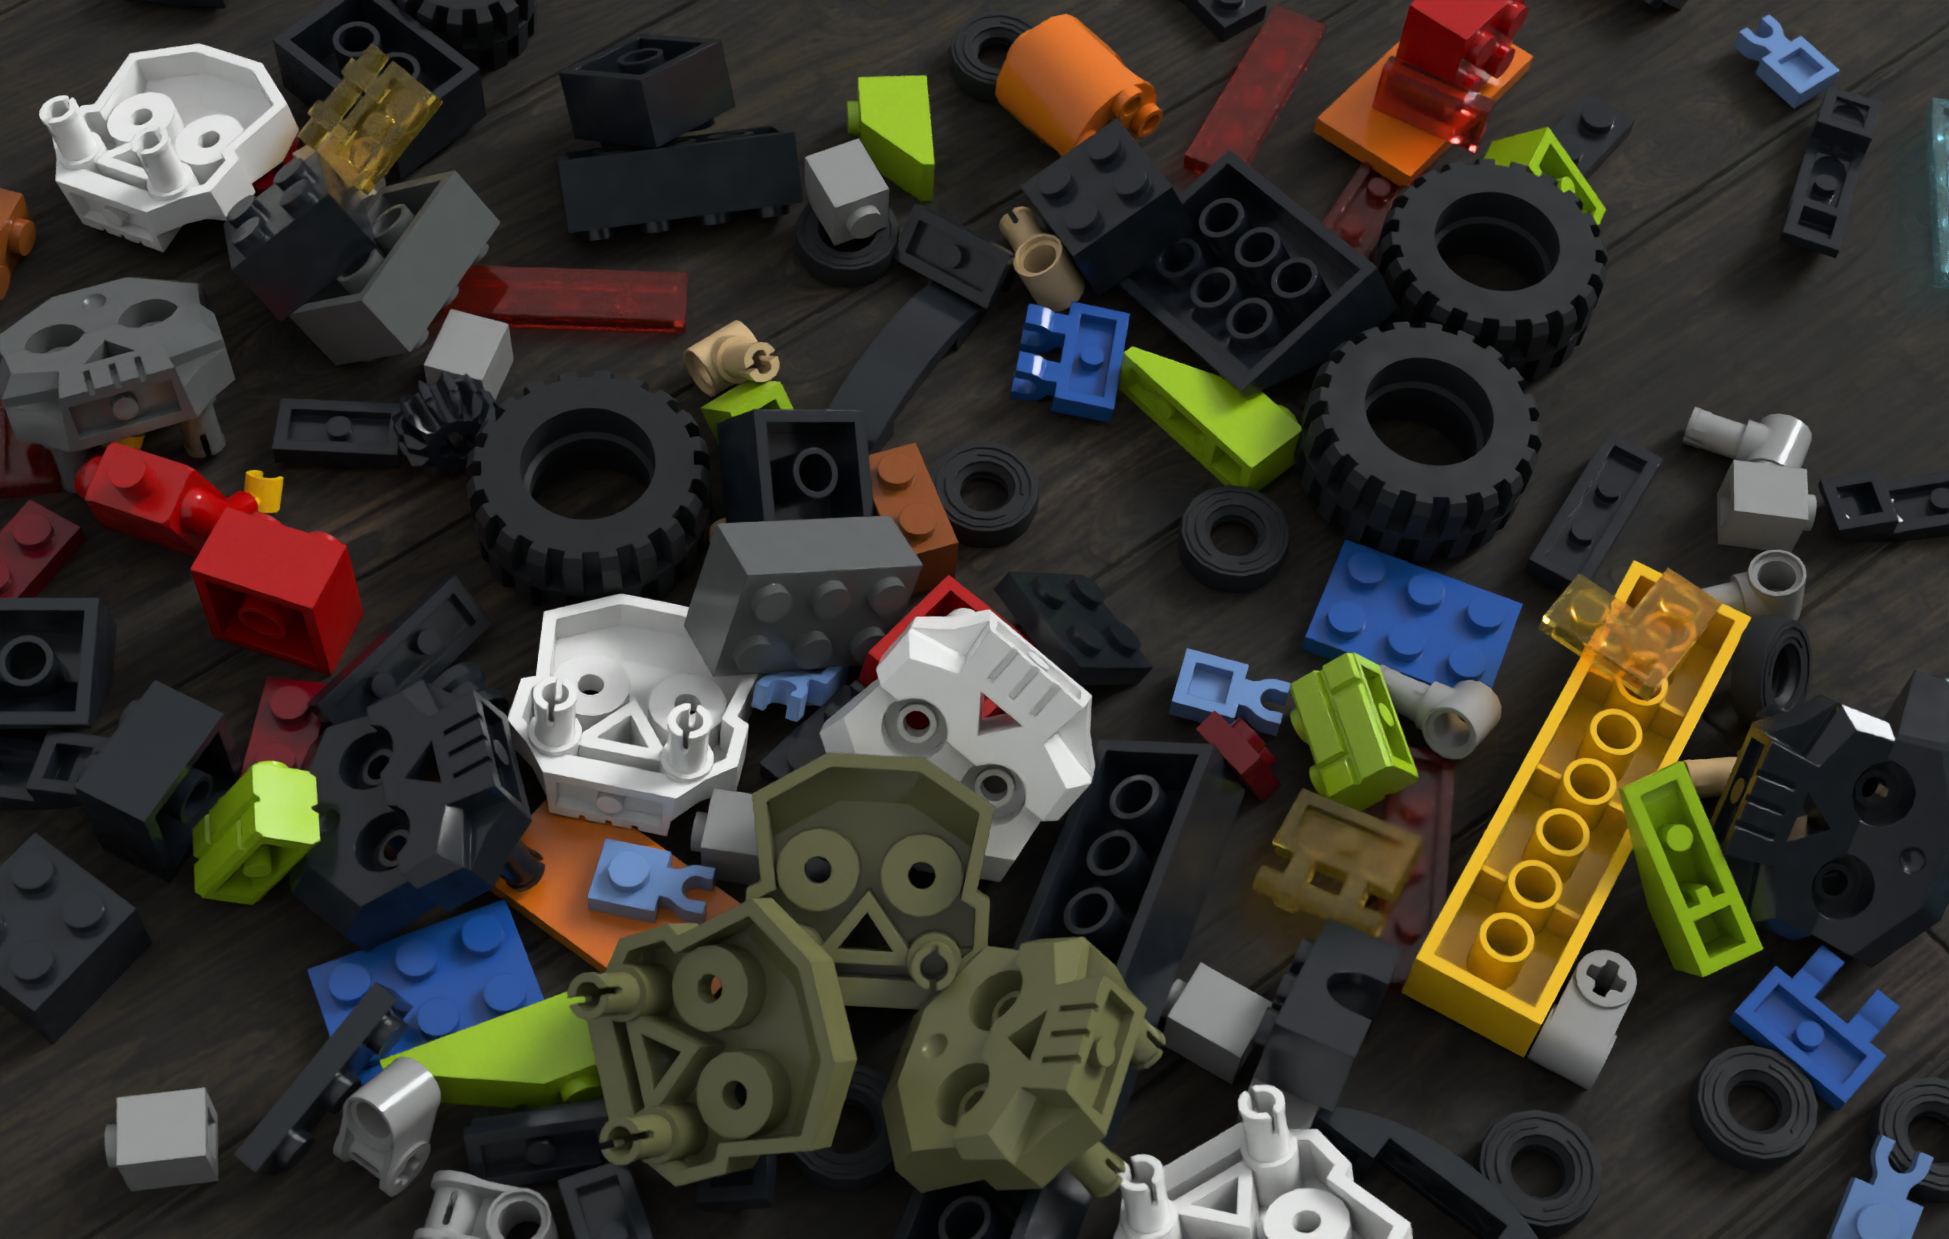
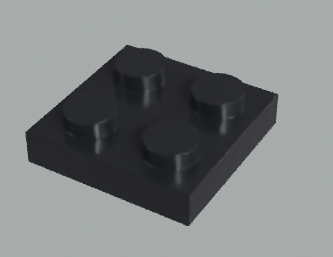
[994,571,1153,685]

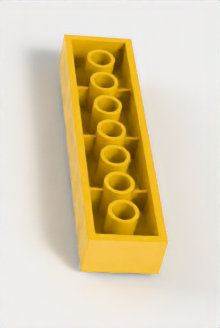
[1401,560,1752,1058]

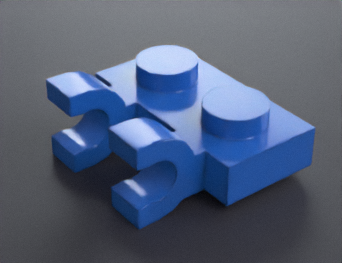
[1010,302,1130,423]
[1729,945,1900,1112]

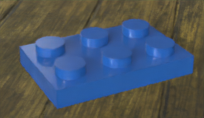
[1301,539,1523,689]
[307,899,544,1089]

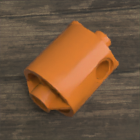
[995,14,1163,156]

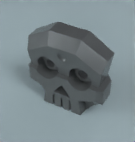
[0,277,235,493]

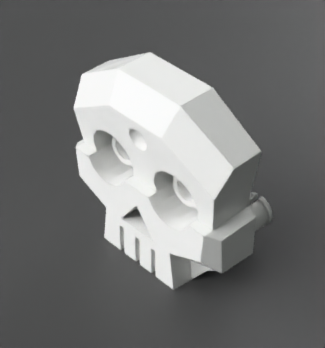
[39,43,299,252]
[508,593,765,836]
[820,608,1095,882]
[1113,1084,1413,1239]

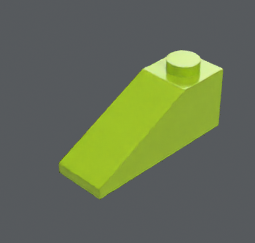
[1118,346,1302,491]
[1618,761,1763,977]
[380,991,603,1109]

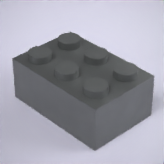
[289,170,501,365]
[684,516,923,677]

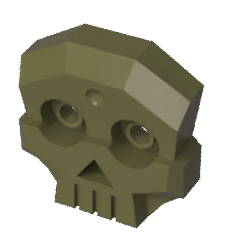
[746,752,995,1010]
[567,898,857,1187]
[881,937,1166,1198]

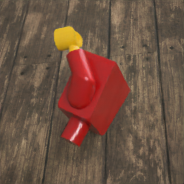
[74,433,284,558]

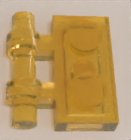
[297,43,443,195]
[1253,788,1424,938]

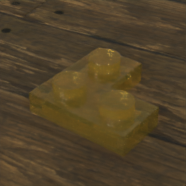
[1539,568,1723,702]

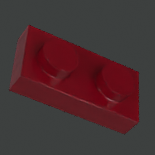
[0,499,86,598]
[239,677,327,779]
[1196,710,1281,803]

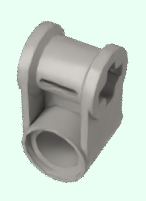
[1527,950,1637,1091]
[333,1057,441,1197]
[413,1170,560,1239]

